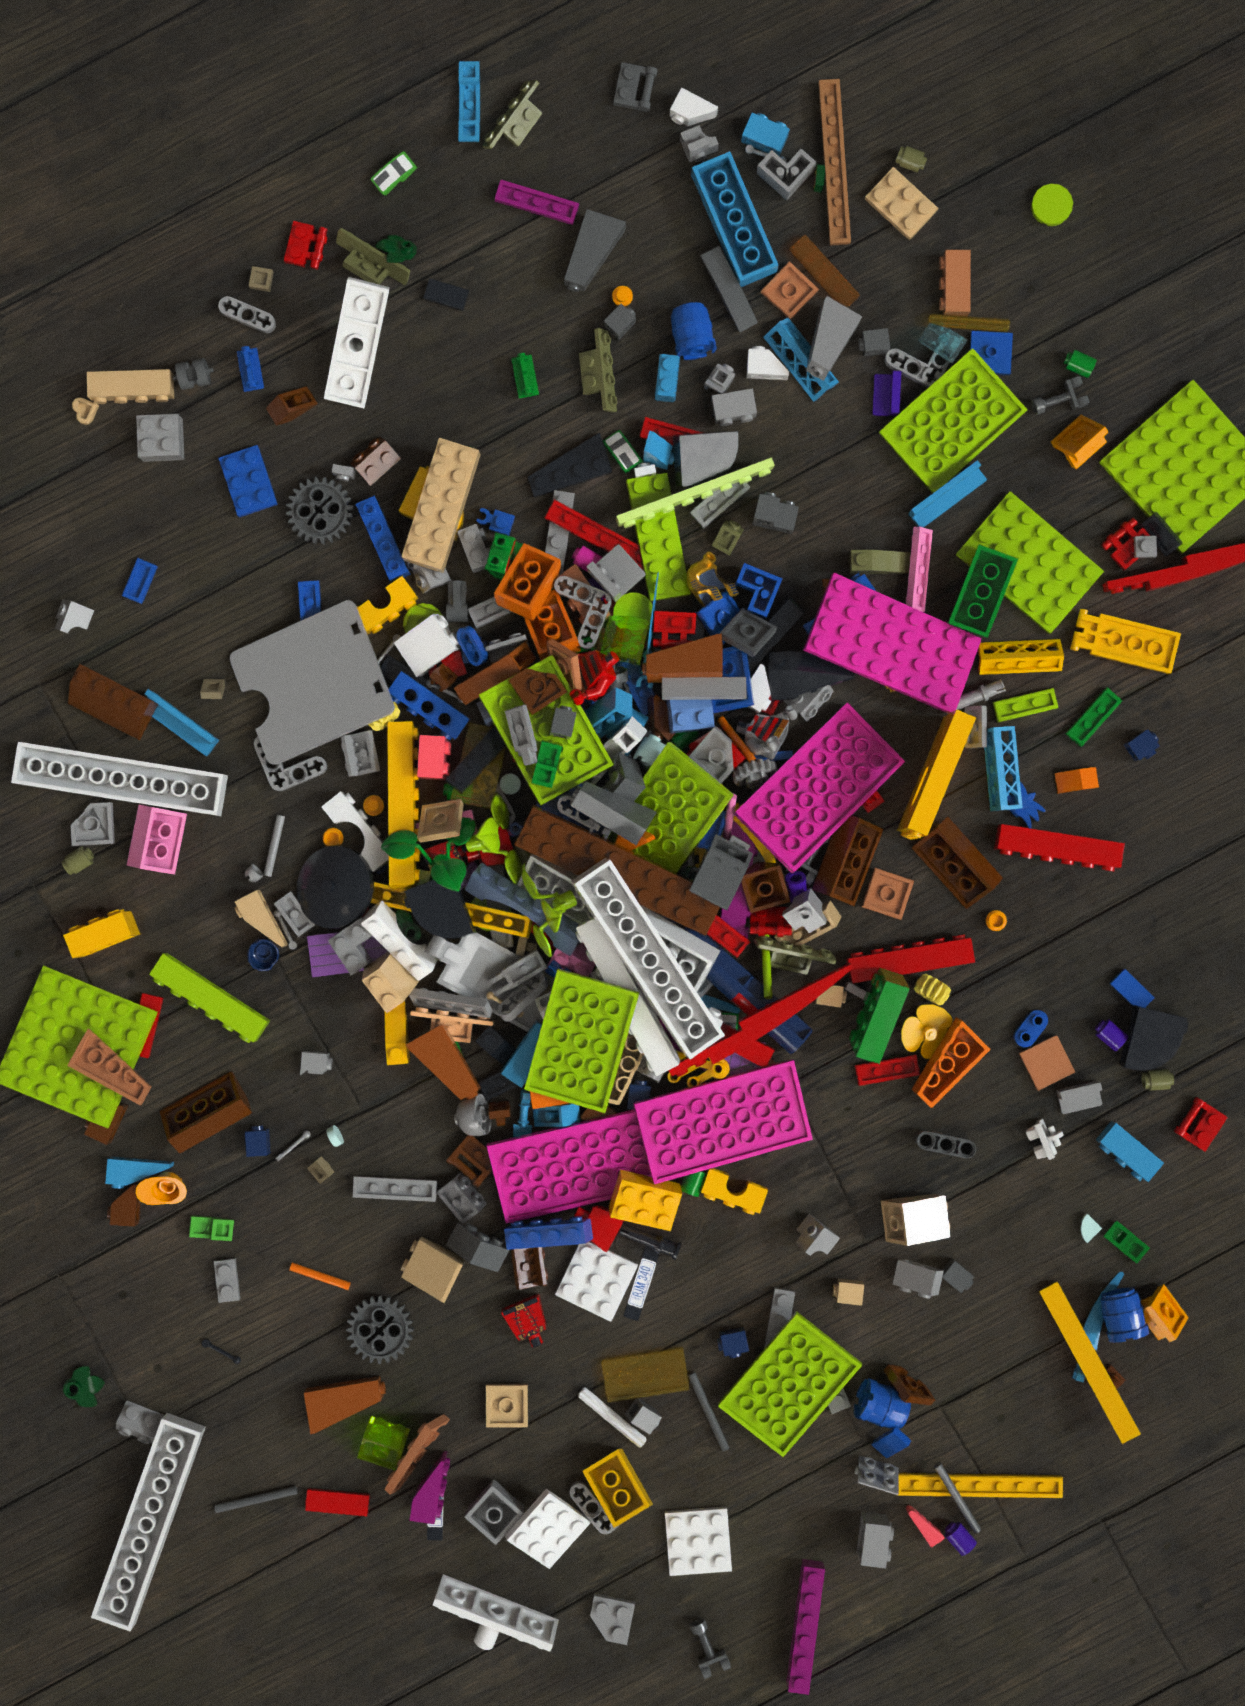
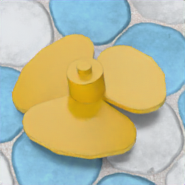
[901,1004,952,1059]

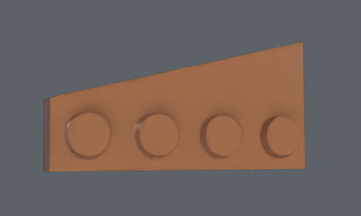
[67,1029,152,1105]
[384,1414,450,1495]

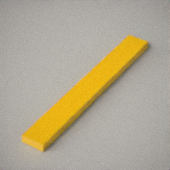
[1039,1282,1141,1444]
[898,1473,1063,1498]

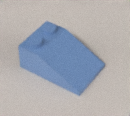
[667,700,715,733]

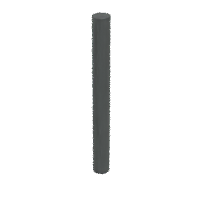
[688,1372,729,1452]
[934,1462,981,1533]
[215,1486,298,1513]

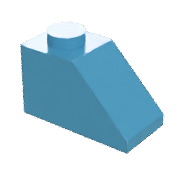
[533,1103,581,1127]

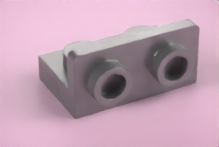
[436,1172,487,1225]

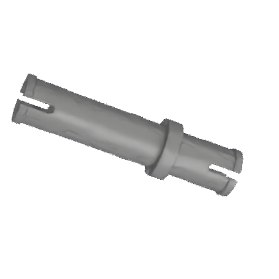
[947,679,1005,715]

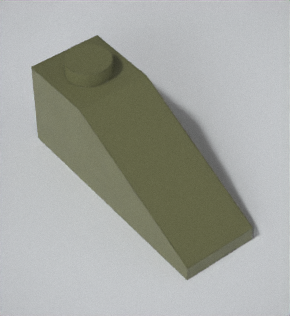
[849,550,911,574]

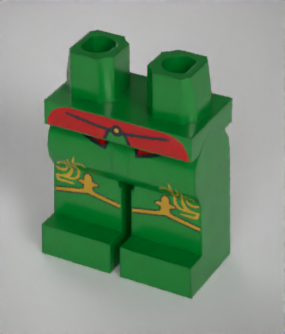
[485,532,523,580]

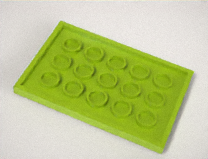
[879,348,1027,494]
[956,491,1104,634]
[478,655,614,806]
[602,742,734,873]
[524,969,640,1113]
[718,1311,862,1457]

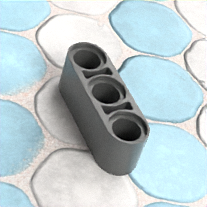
[914,1129,976,1158]

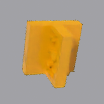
[1051,415,1108,469]
[1141,1284,1189,1342]

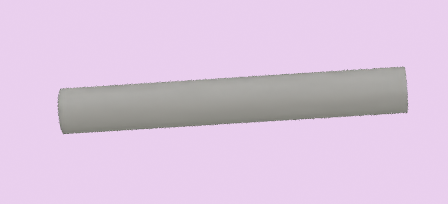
[263,815,285,877]

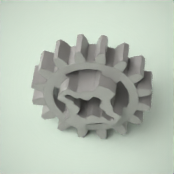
[732,759,778,789]

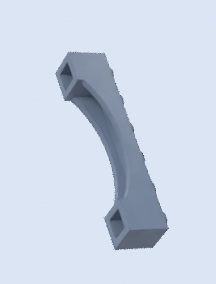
[465,863,580,956]

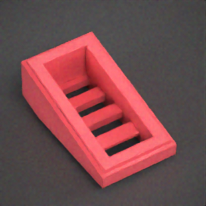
[906,1505,945,1547]

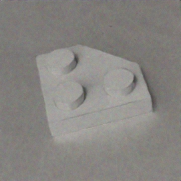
[689,727,734,784]
[71,802,115,846]
[590,1593,635,1645]

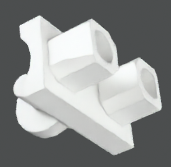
[1026,1119,1064,1160]

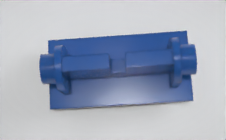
[237,346,264,392]

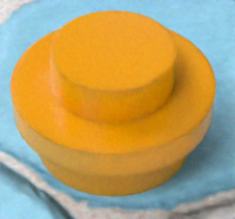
[612,286,633,307]
[363,795,384,816]
[323,828,344,847]
[986,910,1007,931]

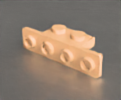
[410,1007,494,1043]

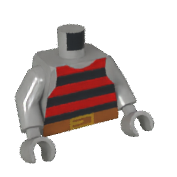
[736,703,799,760]

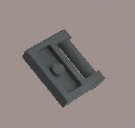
[613,62,658,111]

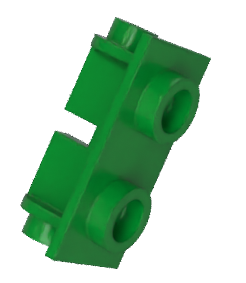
[511,353,539,399]

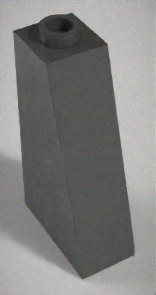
[564,209,626,292]
[571,782,657,845]

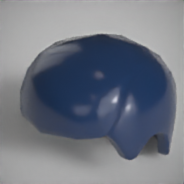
[247,938,279,971]

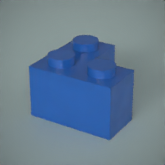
[735,563,782,620]

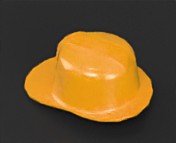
[135,1172,187,1205]

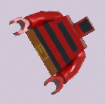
[570,650,619,705]

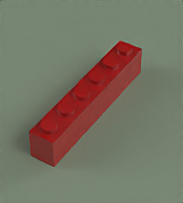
[994,824,1125,872]
[846,934,975,983]

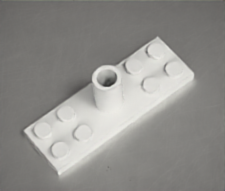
[324,277,390,408]
[433,1574,559,1651]

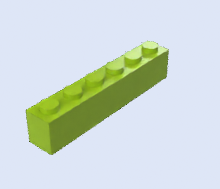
[149,953,270,1043]

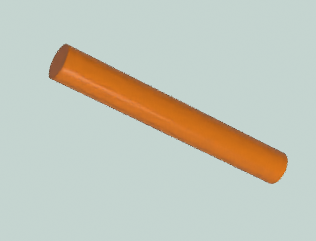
[717,717,756,763]
[290,1263,351,1290]

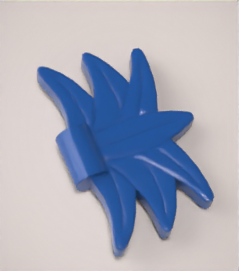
[1007,782,1045,829]

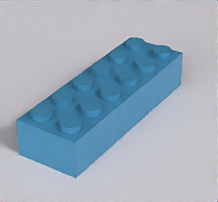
[691,151,779,287]

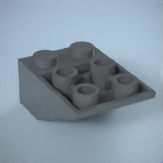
[689,834,753,910]

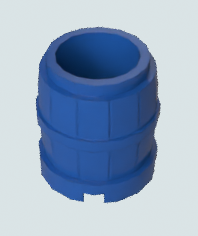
[671,302,717,360]
[1100,1287,1149,1343]
[853,1378,911,1429]

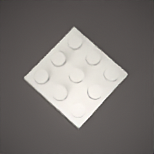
[555,1241,638,1322]
[505,1489,591,1569]
[665,1506,732,1576]

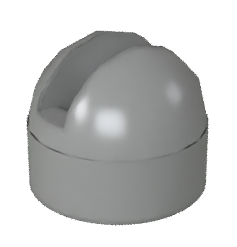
[245,864,263,882]

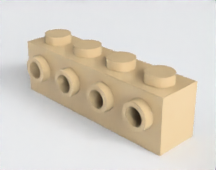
[87,369,174,404]

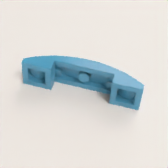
[458,61,480,142]

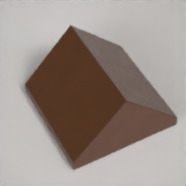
[741,861,791,913]

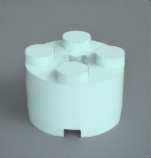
[632,734,665,771]

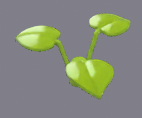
[465,793,522,885]
[522,864,577,957]

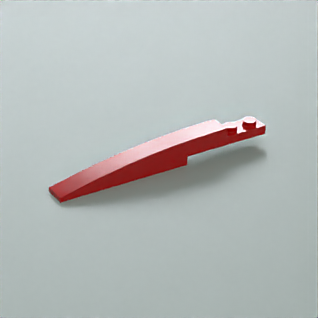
[1102,543,1245,594]
[668,962,853,1077]

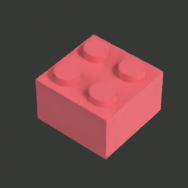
[417,735,452,780]

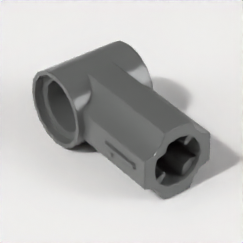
[446,581,468,622]

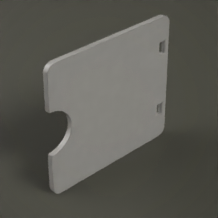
[230,600,395,765]

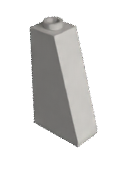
[806,296,862,381]

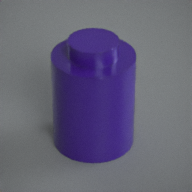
[785,871,807,903]
[1095,1019,1128,1051]
[944,1522,977,1556]

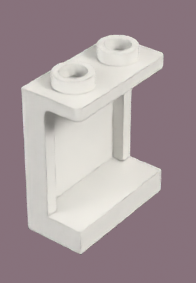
[394,614,461,677]

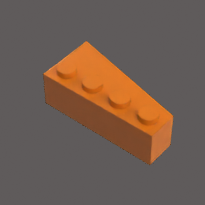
[912,1017,991,1108]

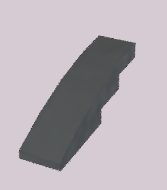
[700,246,758,332]

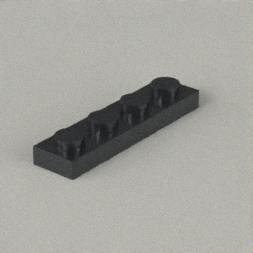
[446,726,506,795]

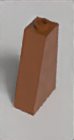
[642,634,723,683]
[454,642,536,705]
[406,1023,481,1100]
[304,1376,386,1434]

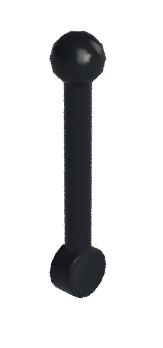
[202,1339,241,1364]

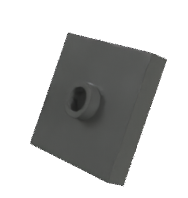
[719,608,777,657]

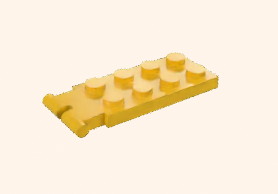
[1070,609,1181,674]

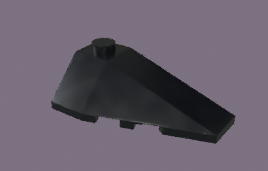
[768,651,855,701]

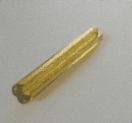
[928,314,1010,332]

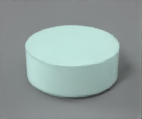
[500,774,521,795]
[326,1125,344,1147]

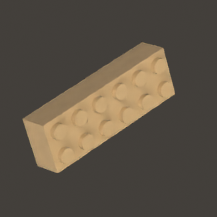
[402,438,480,573]

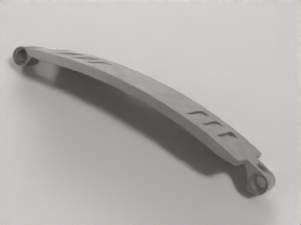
[424,932,664,1083]

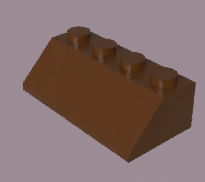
[68,664,158,740]
[812,815,884,906]
[912,816,1003,909]
[159,1071,252,1153]

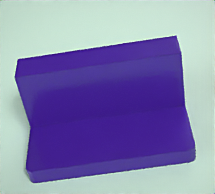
[872,371,901,417]

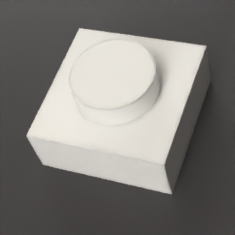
[634,463,656,478]

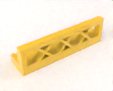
[978,639,1064,675]

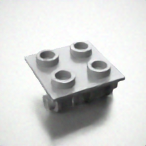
[854,1455,899,1495]

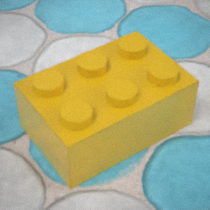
[63,909,140,958]
[609,1169,682,1231]
[583,1448,653,1528]

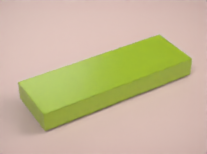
[992,688,1058,723]

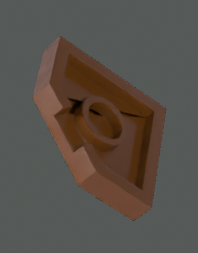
[508,668,567,716]
[884,1364,935,1406]

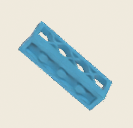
[763,317,839,402]
[908,460,987,528]
[145,689,219,756]
[984,726,1022,811]

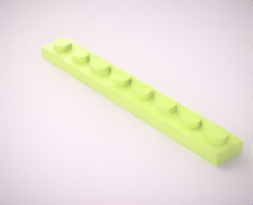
[616,458,775,528]

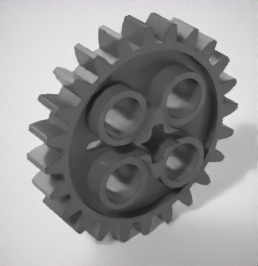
[286,477,354,545]
[346,1295,414,1364]

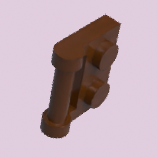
[446,1135,492,1188]

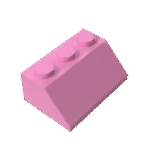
[127,805,187,875]

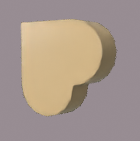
[72,397,99,425]

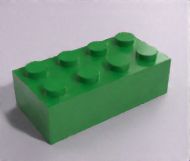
[948,544,1018,638]
[849,968,910,1064]

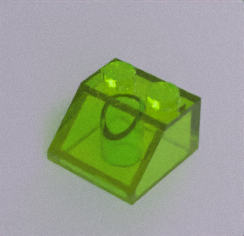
[601,616,650,665]
[357,1417,410,1471]

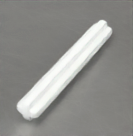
[578,1387,646,1448]

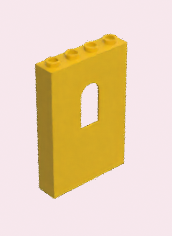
[897,709,976,840]

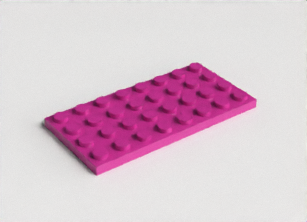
[804,573,982,714]
[734,703,905,874]
[633,1059,813,1184]
[487,1109,651,1224]

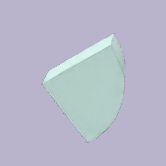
[1080,1213,1102,1243]

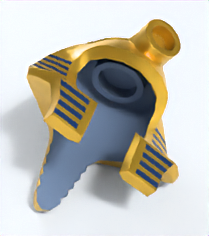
[687,552,739,607]

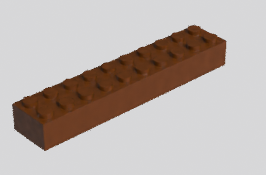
[515,805,720,936]

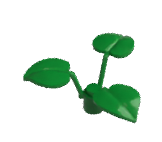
[381,817,476,892]

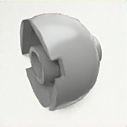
[454,1094,491,1136]

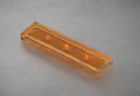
[790,235,860,308]

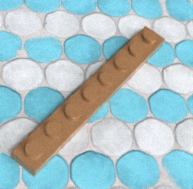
[818,79,851,246]

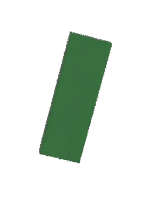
[1065,687,1123,747]

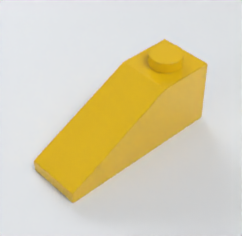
[385,1001,410,1065]

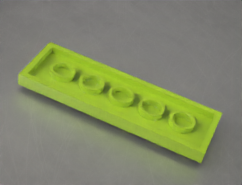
[626,473,691,602]

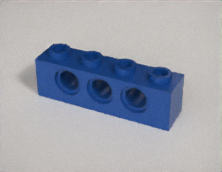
[356,496,411,583]
[389,671,470,740]

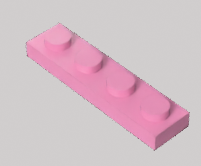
[906,527,933,612]

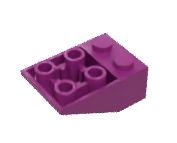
[409,1450,450,1524]

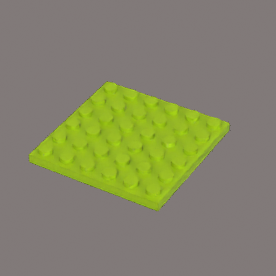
[1099,380,1245,554]
[0,966,158,1128]

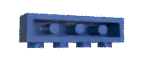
[504,1216,593,1250]

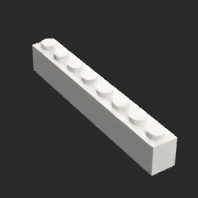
[575,917,681,1076]

